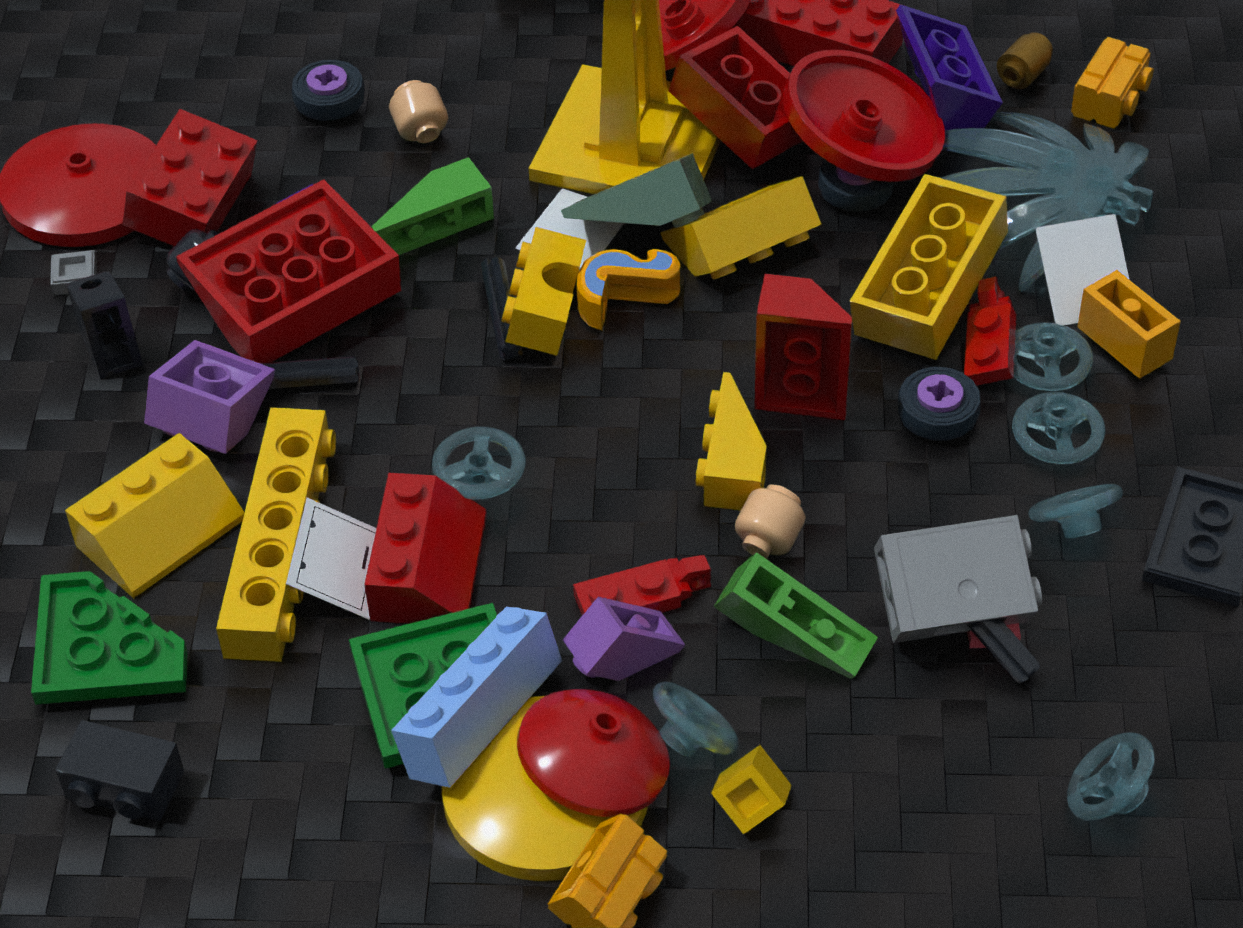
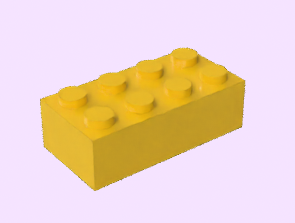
[850,174,1008,360]

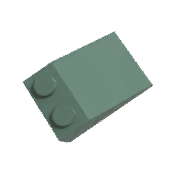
[561,153,712,228]

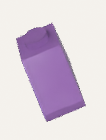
[563,597,685,681]

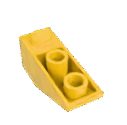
[696,372,767,510]

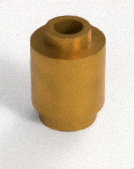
[996,33,1053,89]

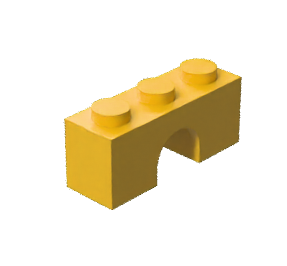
[501,227,586,355]

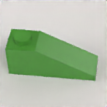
[371,157,494,255]
[714,552,878,679]

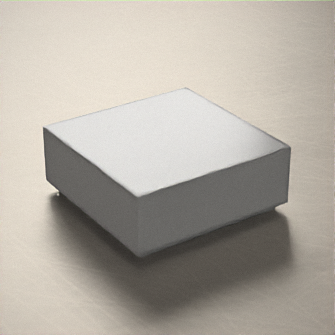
[51,250,97,295]

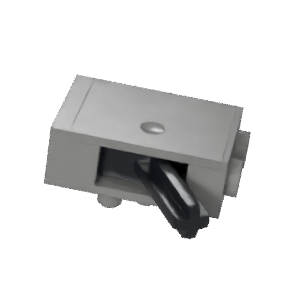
[874,515,1042,684]

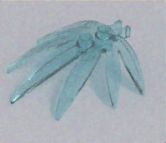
[911,112,1153,292]

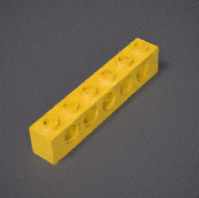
[216,408,336,662]

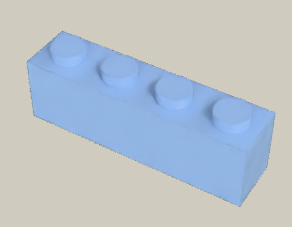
[391,606,562,787]

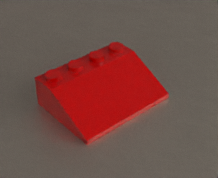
[176,179,401,363]

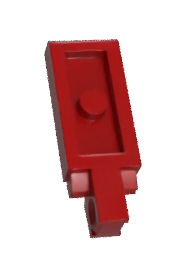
[964,276,1016,386]
[573,555,711,615]

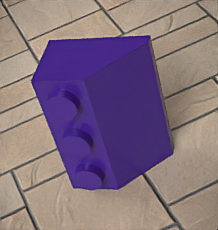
[896,4,1003,140]

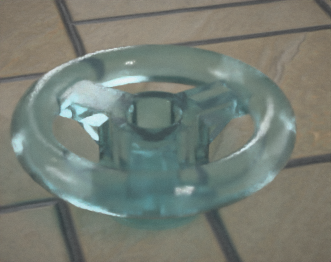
[1014,322,1093,391]
[1012,392,1105,464]
[432,427,526,499]
[1028,484,1123,538]
[653,682,738,757]
[1067,732,1155,821]

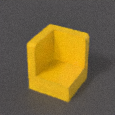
[711,745,791,834]

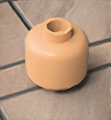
[389,80,448,143]
[735,484,806,559]

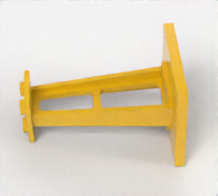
[528,0,721,194]

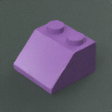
[144,340,275,454]

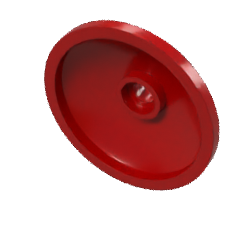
[517,689,670,817]

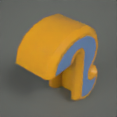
[577,249,680,330]

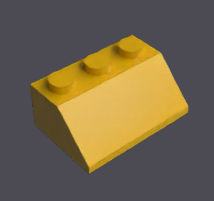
[660,176,821,280]
[65,433,245,599]

